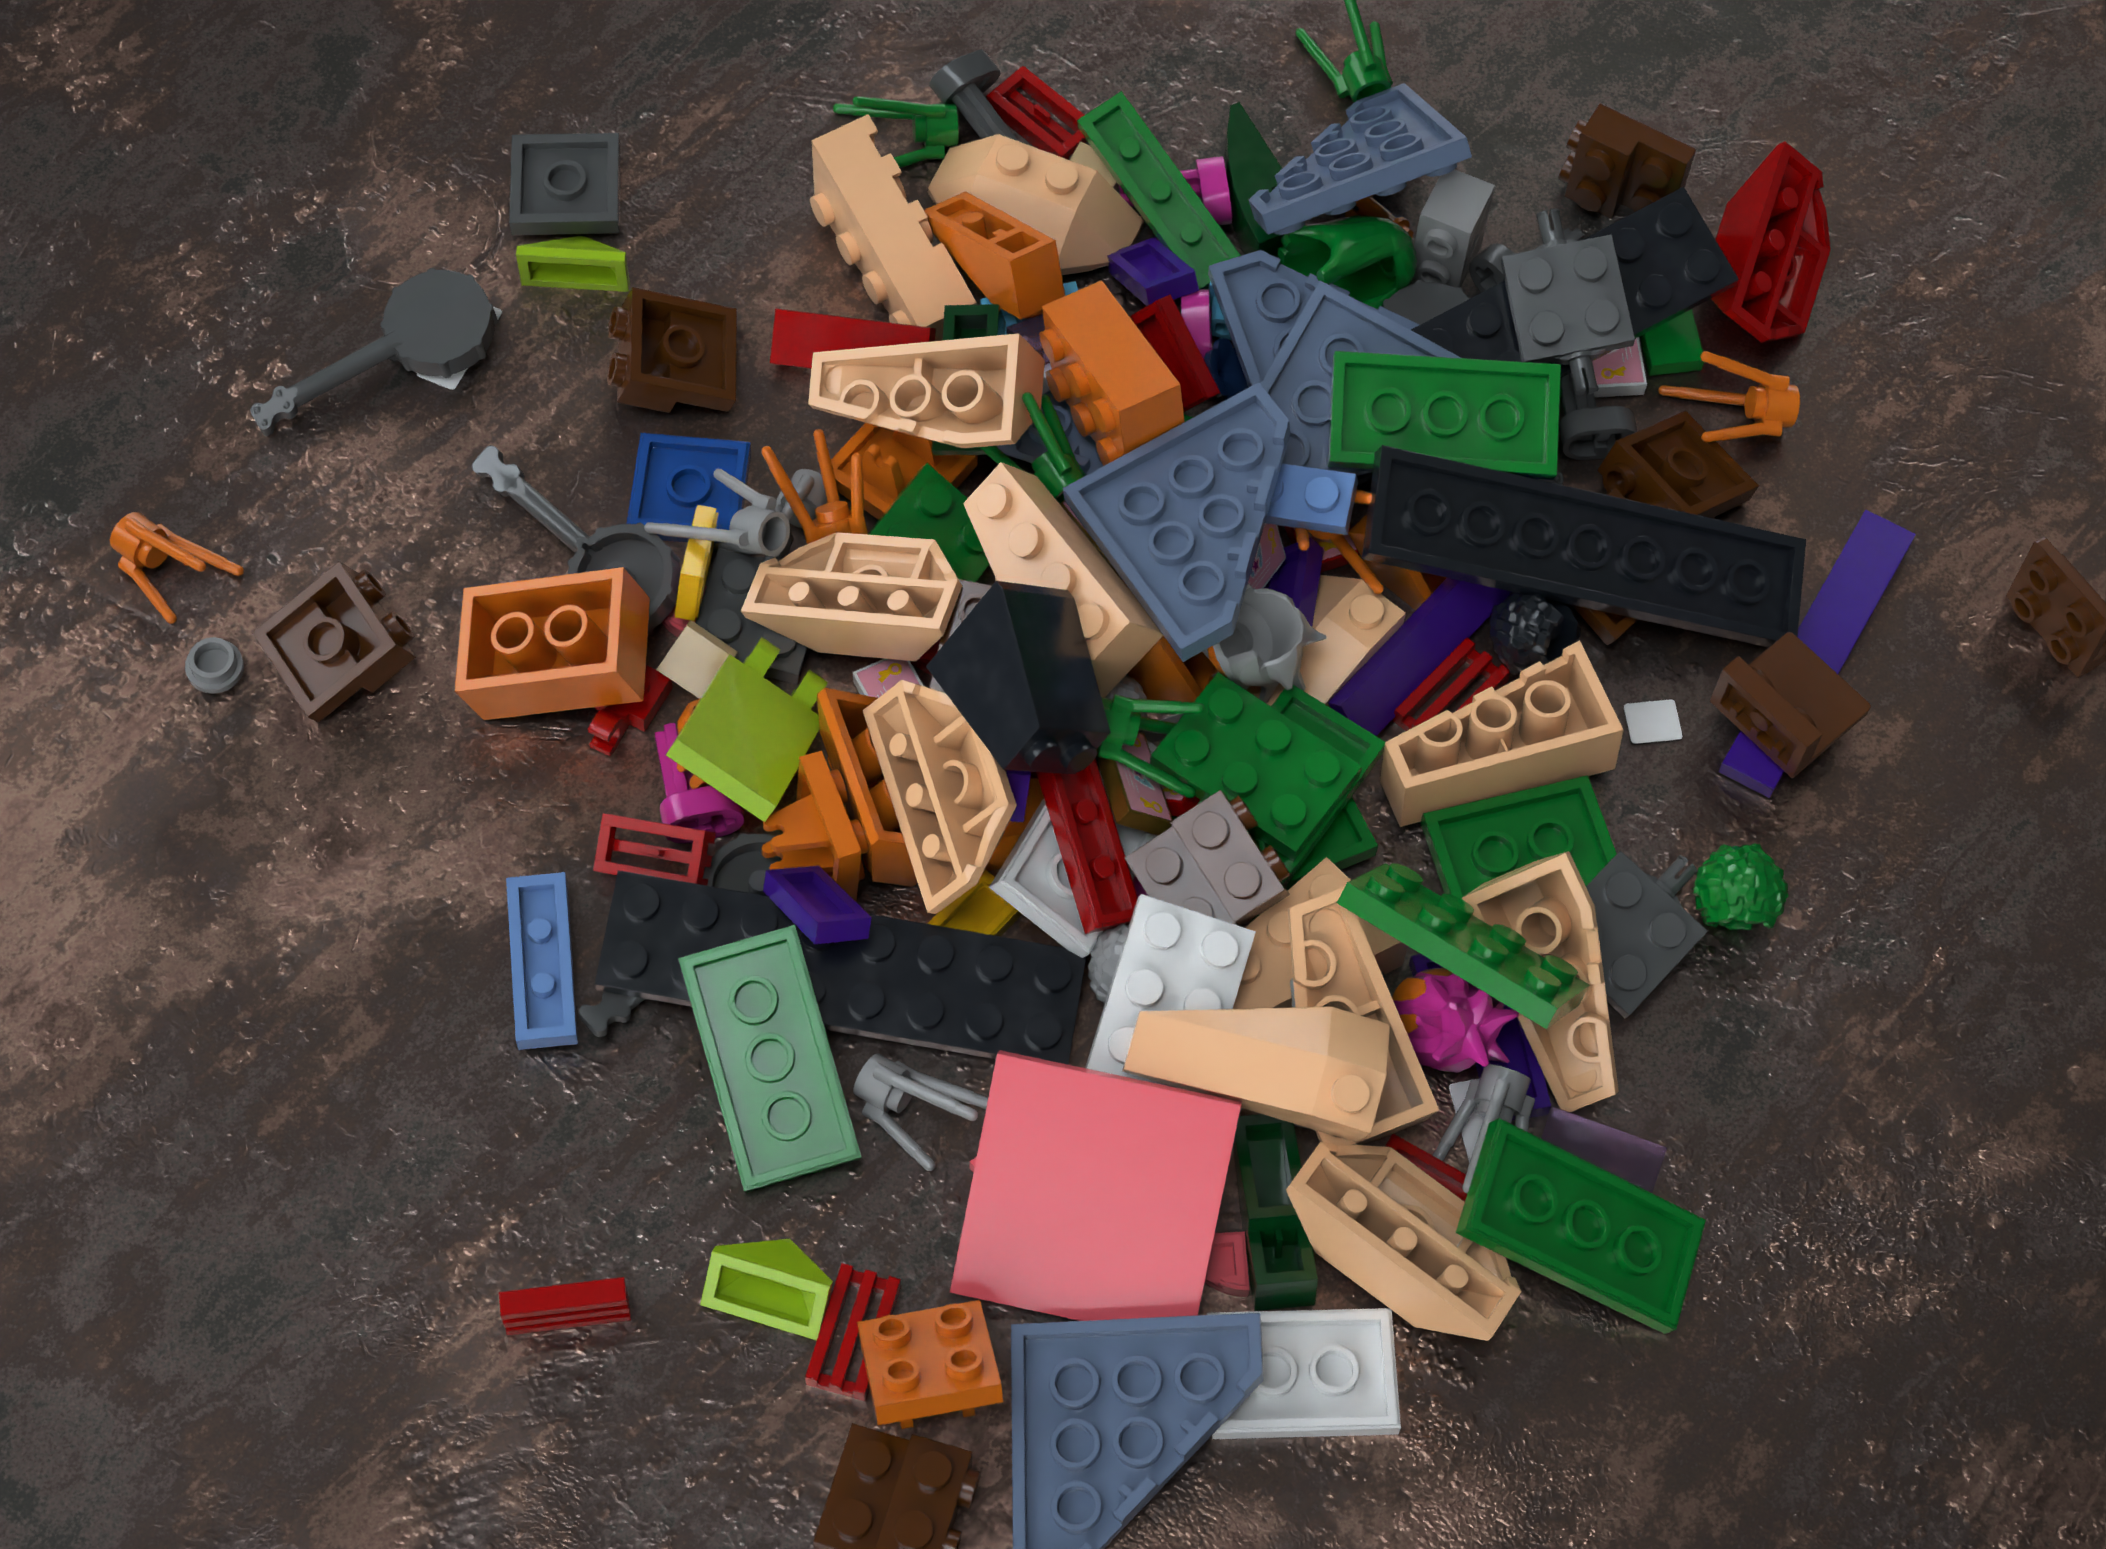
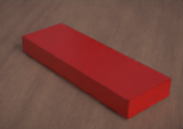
[770,309,936,369]
[1036,759,1138,934]

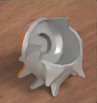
[1202,583,1327,703]

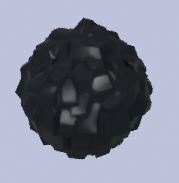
[1490,593,1581,676]

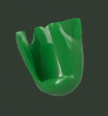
[1278,216,1417,309]

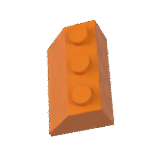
[817,688,918,887]

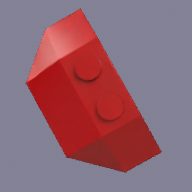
[1711,141,1831,343]

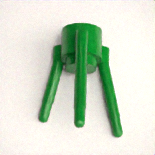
[1295,0,1393,102]
[833,96,958,168]
[979,392,1086,503]
[1097,694,1205,798]

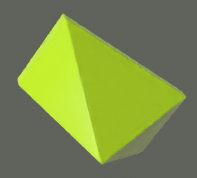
[516,236,630,292]
[700,1239,833,1341]

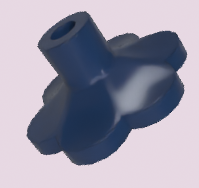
[1204,338,1249,400]

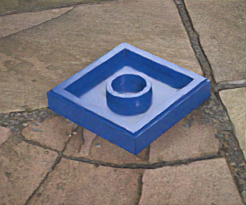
[626,433,751,544]

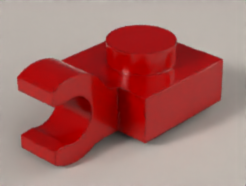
[588,665,673,756]

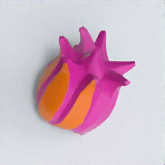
[1392,968,1519,1073]

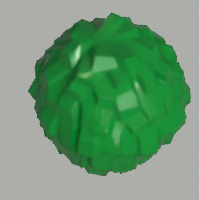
[1692,843,1789,930]

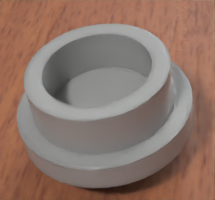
[185,637,244,694]

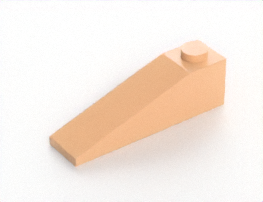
[808,333,1045,448]
[1247,575,1406,708]
[1462,851,1619,1115]
[1288,886,1439,1146]
[1122,1007,1390,1143]

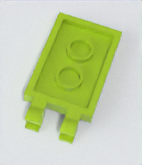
[666,637,828,822]

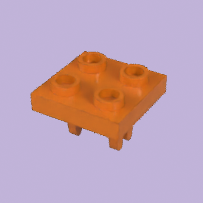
[831,423,978,520]
[761,750,868,901]
[857,1300,1003,1429]

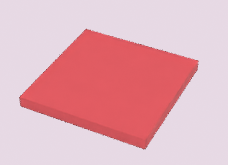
[950,1050,1242,1321]

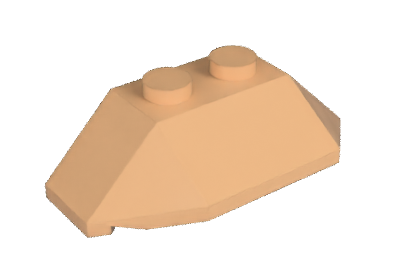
[928,134,1144,275]
[741,532,962,661]
[862,680,1017,914]
[1286,1142,1521,1341]

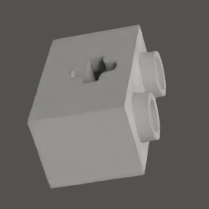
[1413,169,1495,288]

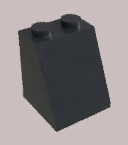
[926,581,1111,774]

